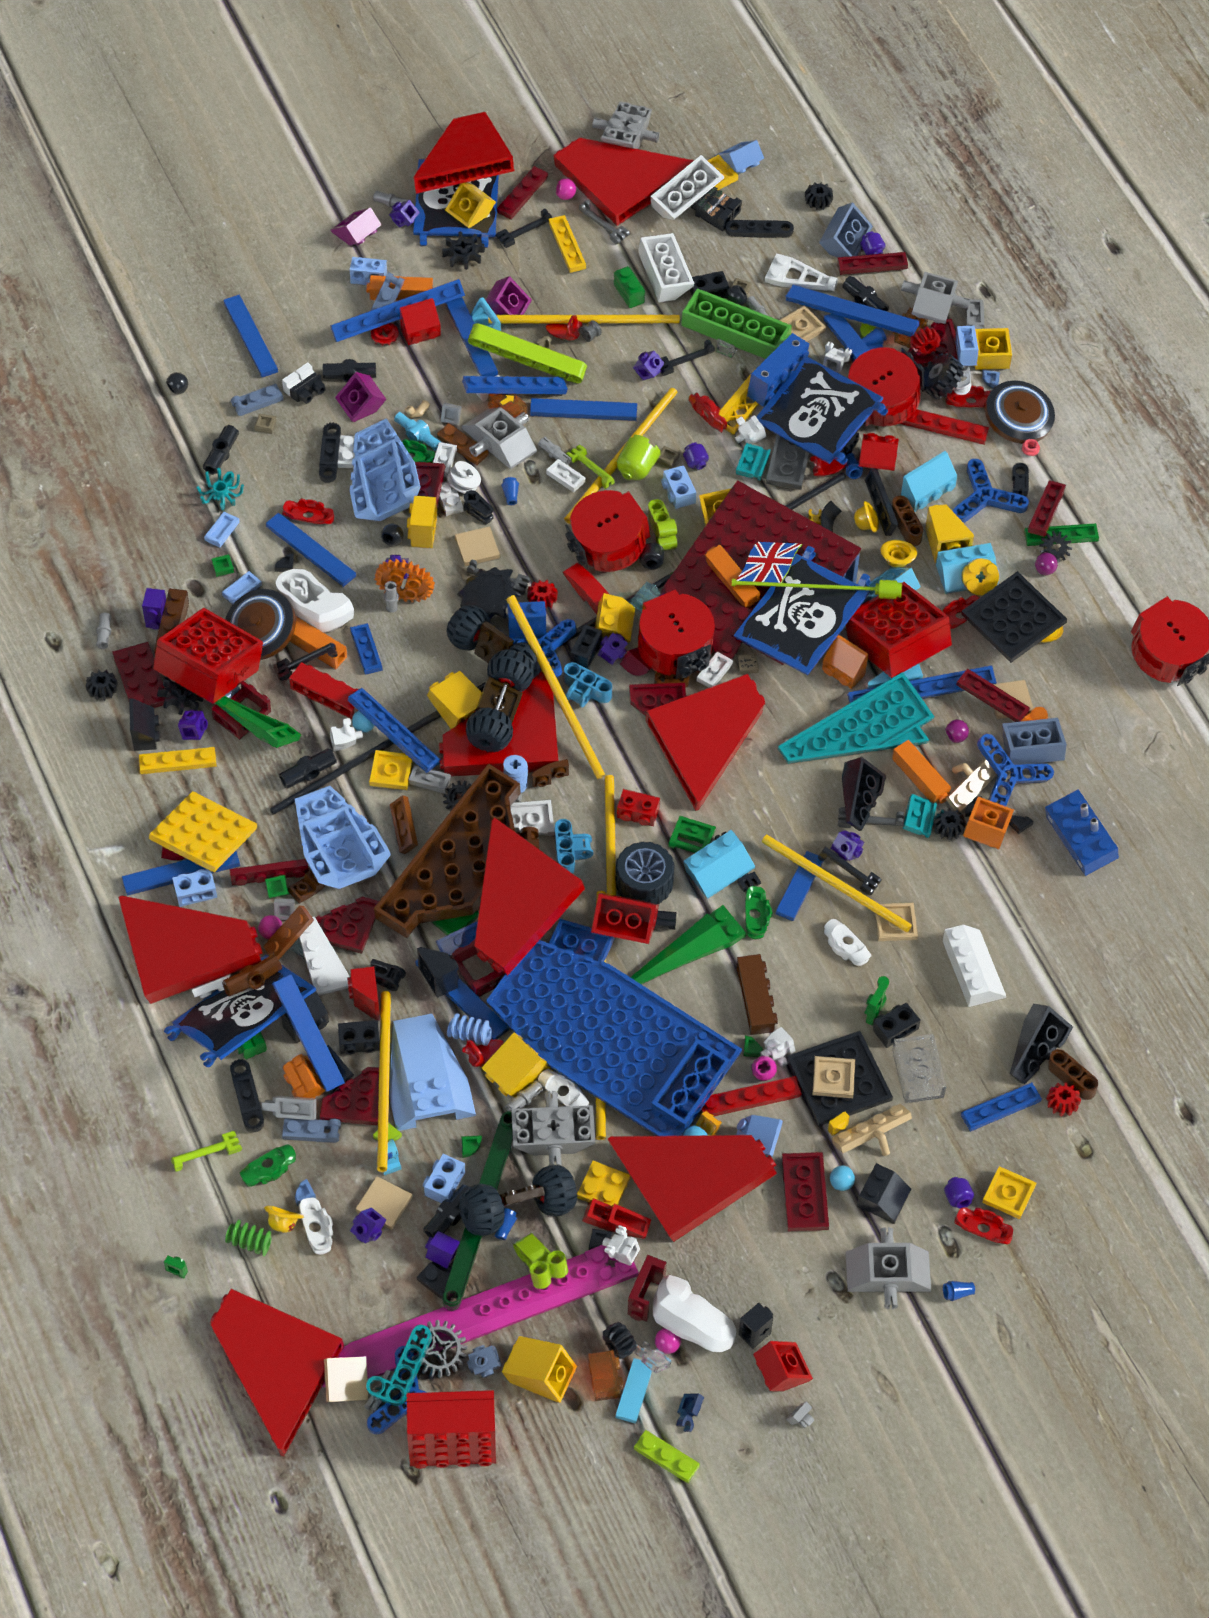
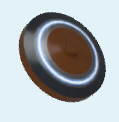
[985,380,1055,444]
[225,589,296,660]

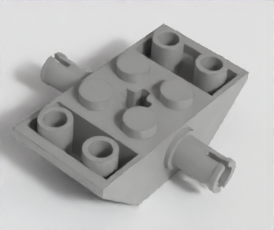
[592,102,660,149]
[901,272,971,324]
[462,407,537,469]
[512,1091,595,1166]
[846,1227,931,1309]

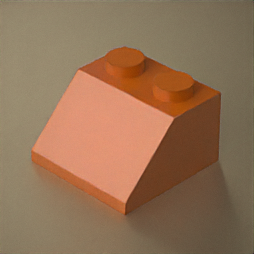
[822,635,868,689]
[963,797,1014,849]

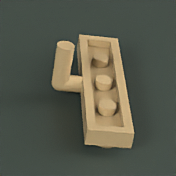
[946,750,1002,812]
[832,1103,912,1156]

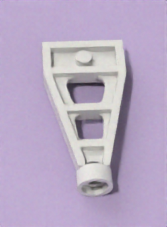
[765,253,838,291]

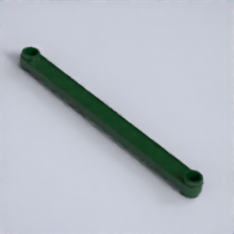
[443,1111,513,1311]

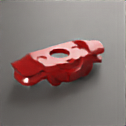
[945,385,992,407]
[688,392,727,433]
[282,498,334,525]
[942,595,980,629]
[954,1207,1014,1245]

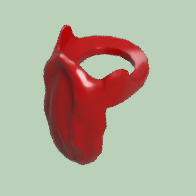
[545,315,583,341]
[810,456,848,478]
[462,1039,504,1067]

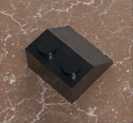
[129,698,160,751]
[417,947,459,998]
[281,991,329,1044]
[857,1163,911,1224]

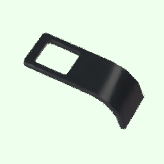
[821,500,842,532]

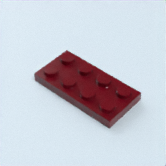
[112,642,167,708]
[782,1152,829,1232]

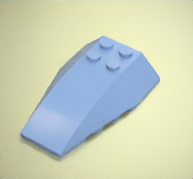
[350,418,420,521]
[295,786,391,889]
[389,1014,476,1131]

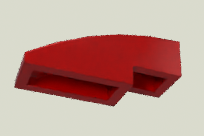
[562,562,610,615]
[582,1198,652,1239]

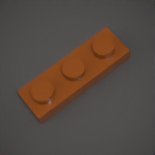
[437,423,489,466]
[390,795,418,854]
[263,905,314,960]

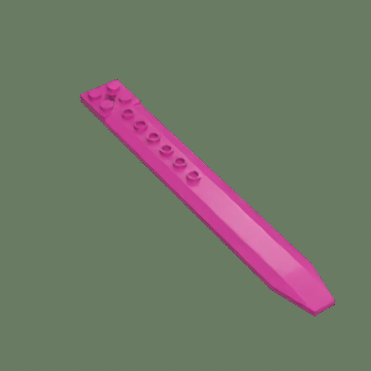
[322,1245,639,1387]

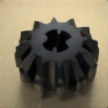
[805,182,833,210]
[85,669,118,701]
[933,808,966,841]
[602,1322,636,1359]

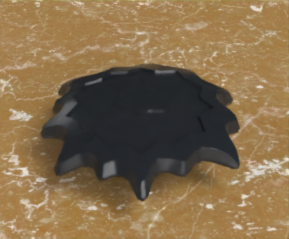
[457,567,521,621]

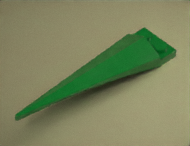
[215,696,301,748]
[630,905,747,985]

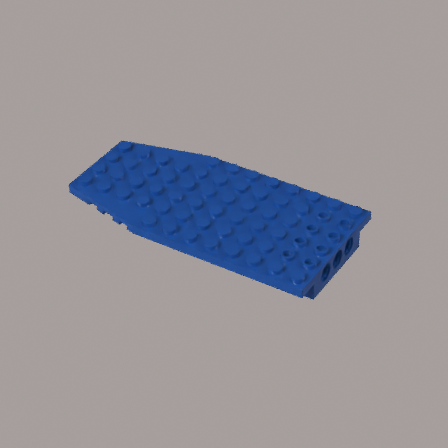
[486,940,742,1136]

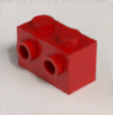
[617,789,660,827]

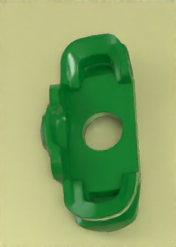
[401,439,435,463]
[745,886,772,939]
[240,1144,296,1187]

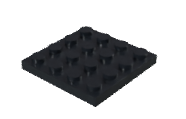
[961,571,1067,663]
[787,1031,893,1127]

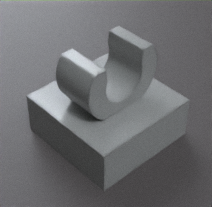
[441,403,462,425]
[274,899,295,920]
[786,1401,814,1428]

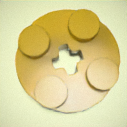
[962,558,999,595]

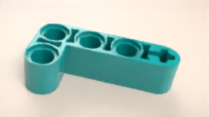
[366,1325,432,1406]

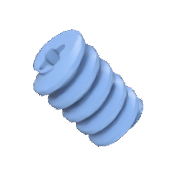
[503,755,528,793]
[447,1013,492,1046]

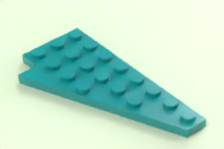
[778,672,935,764]

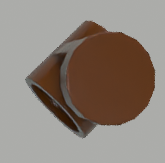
[520,826,539,849]

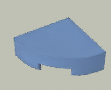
[982,370,1000,388]
[295,1179,316,1207]

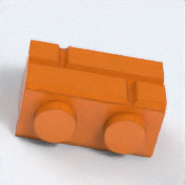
[283,1054,325,1099]

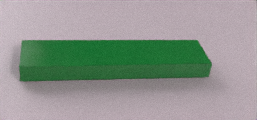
[1024,523,1099,546]

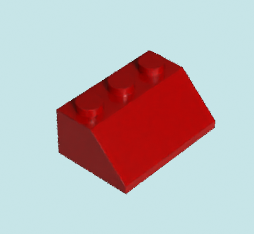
[591,893,659,944]

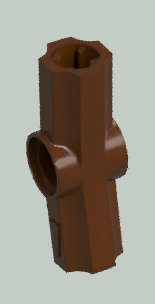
[222,954,282,997]

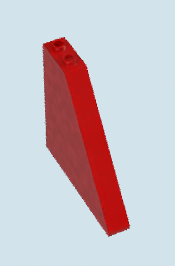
[413,112,514,194]
[553,138,694,226]
[439,671,559,777]
[645,674,765,811]
[474,818,585,976]
[118,896,263,1004]
[608,1135,777,1242]
[210,1289,344,1456]

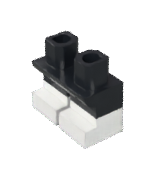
[282,363,326,404]

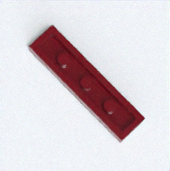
[497,166,548,220]
[837,252,908,275]
[1028,480,1066,537]
[956,668,1030,722]
[230,859,309,886]

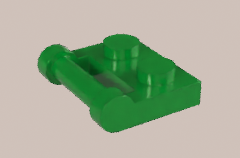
[668,816,716,853]
[864,976,890,1026]

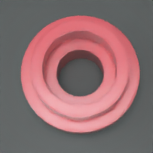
[1022,439,1040,456]

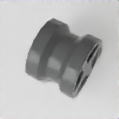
[580,320,602,342]

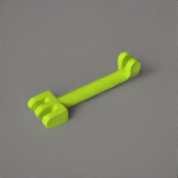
[565,445,615,489]
[171,1131,242,1172]

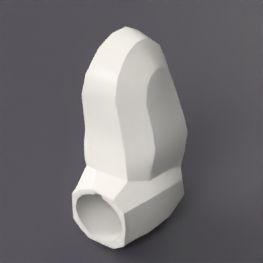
[276,569,354,633]
[652,1275,736,1352]

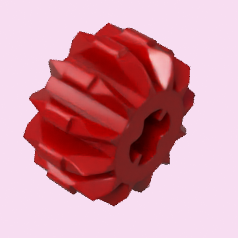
[910,327,941,357]
[527,579,558,608]
[1046,1082,1081,1117]

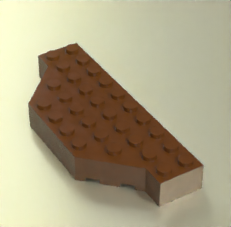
[374,764,521,938]

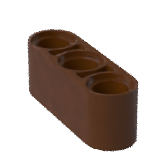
[892,495,923,546]
[1048,1049,1098,1100]

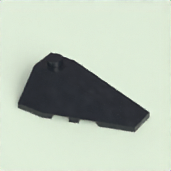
[842,757,886,831]
[1010,1003,1073,1085]

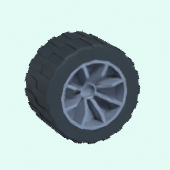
[615,841,674,904]

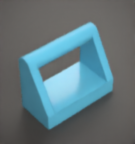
[470,297,501,331]

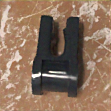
[464,490,494,525]
[370,959,406,991]

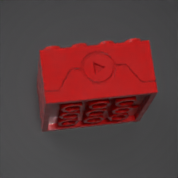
[846,582,952,678]
[153,608,263,704]
[407,1390,496,1469]

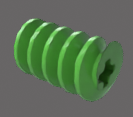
[225,1219,272,1257]

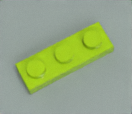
[634,1430,700,1483]

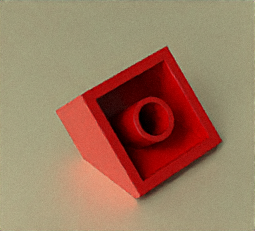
[400,298,441,346]
[859,433,899,471]
[347,967,380,1021]
[753,1341,813,1392]

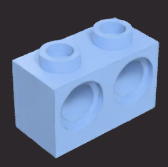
[350,257,387,285]
[955,326,978,366]
[661,465,696,509]
[172,869,217,907]
[423,1154,465,1203]

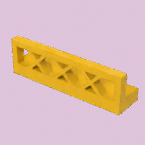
[719,374,759,434]

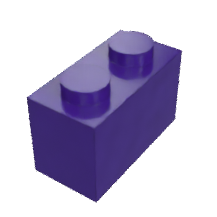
[142,588,166,630]

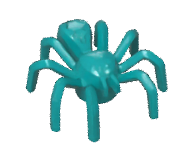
[196,468,244,511]

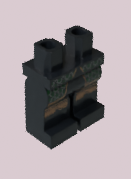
[690,187,742,232]

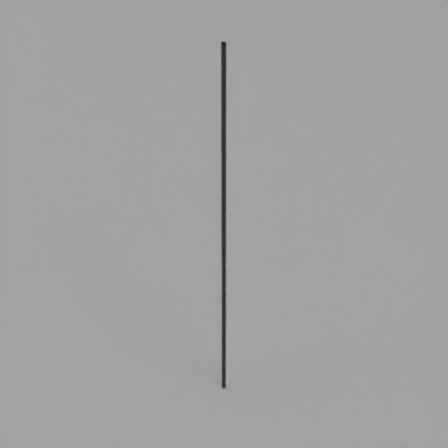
[270,472,846,815]

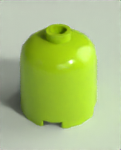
[617,434,661,481]

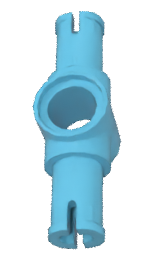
[394,412,441,451]

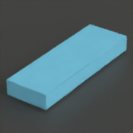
[615,1358,654,1424]

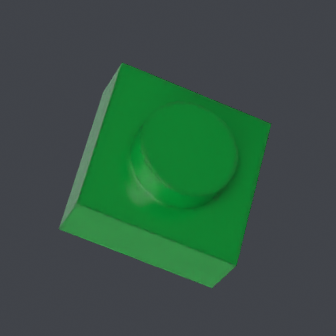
[211,554,234,577]
[265,875,289,899]
[164,1255,188,1279]

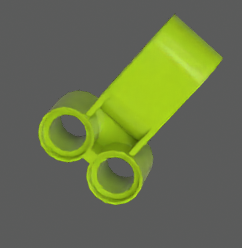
[648,499,678,551]
[513,1233,568,1289]

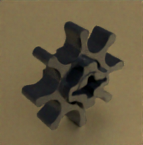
[442,231,485,270]
[157,677,204,715]

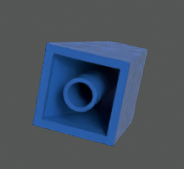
[507,601,546,639]

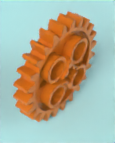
[374,559,435,603]

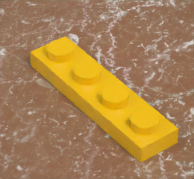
[549,215,586,273]
[139,747,217,774]

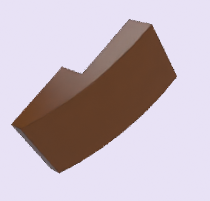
[532,759,569,787]
[288,870,327,904]

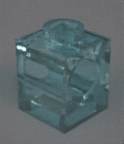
[630,582,661,612]

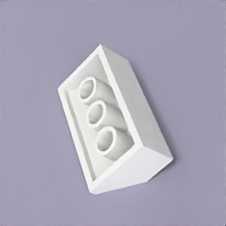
[651,155,724,220]
[638,233,694,302]
[943,925,1006,1007]

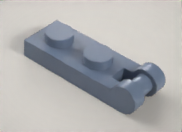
[370,272,405,311]
[231,384,283,416]
[282,1118,341,1143]

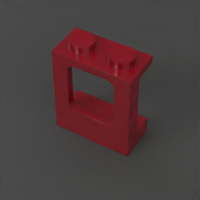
[211,681,271,740]
[452,940,505,997]
[627,1255,667,1322]

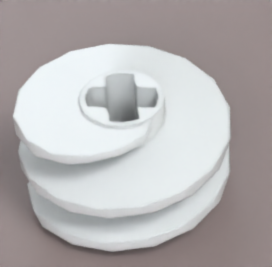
[447,461,481,493]

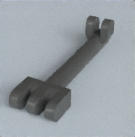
[579,200,630,244]
[467,559,530,595]
[838,807,904,828]

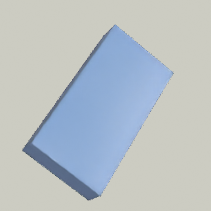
[204,512,239,547]
[222,571,262,605]

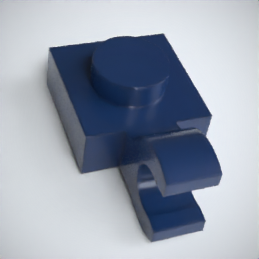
[676,1393,704,1432]

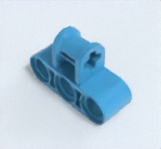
[564,662,612,708]
[555,819,593,874]

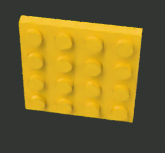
[149,791,257,872]

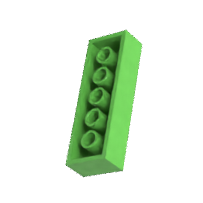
[681,288,792,359]

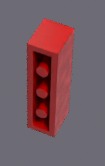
[289,662,359,719]

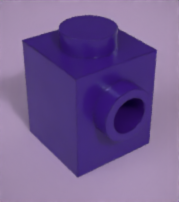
[425,1231,460,1268]

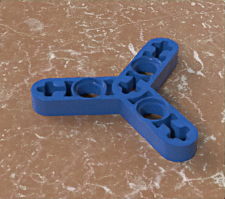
[953,459,1029,523]
[511,619,577,677]
[977,734,1054,806]
[367,1346,426,1435]

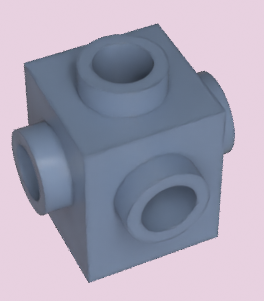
[467,1345,502,1378]

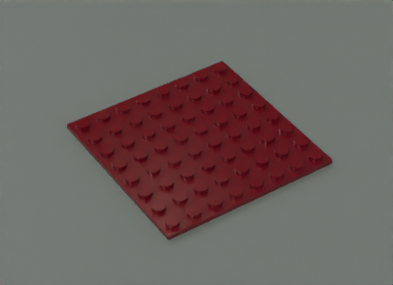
[658,480,861,665]

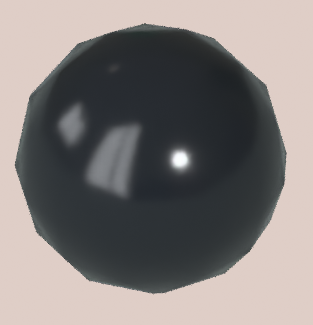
[726,285,747,306]
[166,372,188,395]
[381,523,404,546]

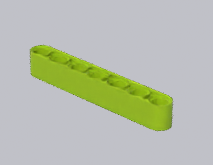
[468,323,587,384]

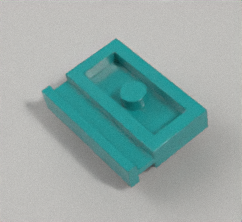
[736,443,771,481]
[902,794,937,838]

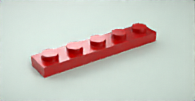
[900,409,989,445]
[701,1076,801,1117]

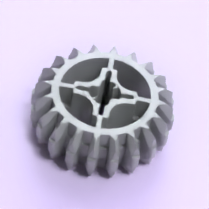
[410,1320,467,1378]

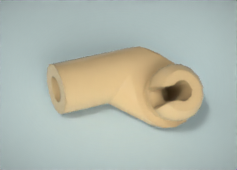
[405,400,430,418]

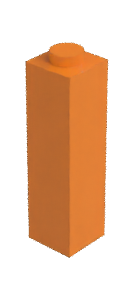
[366,275,433,301]
[705,545,760,608]
[289,616,347,669]
[892,740,951,804]

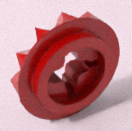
[371,323,399,346]

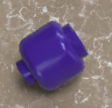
[860,231,886,255]
[683,442,709,470]
[944,1177,974,1209]

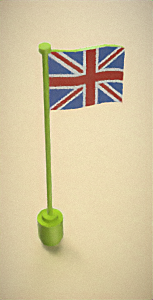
[732,542,902,599]

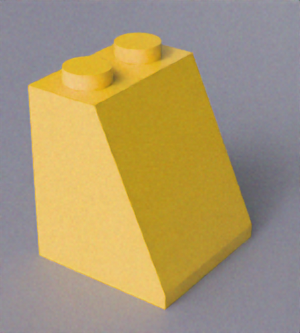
[925,504,974,563]
[427,671,482,729]
[482,1032,551,1098]
[502,1336,577,1403]

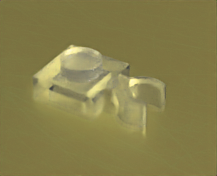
[633,1341,672,1374]

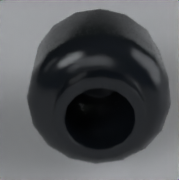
[640,543,664,570]

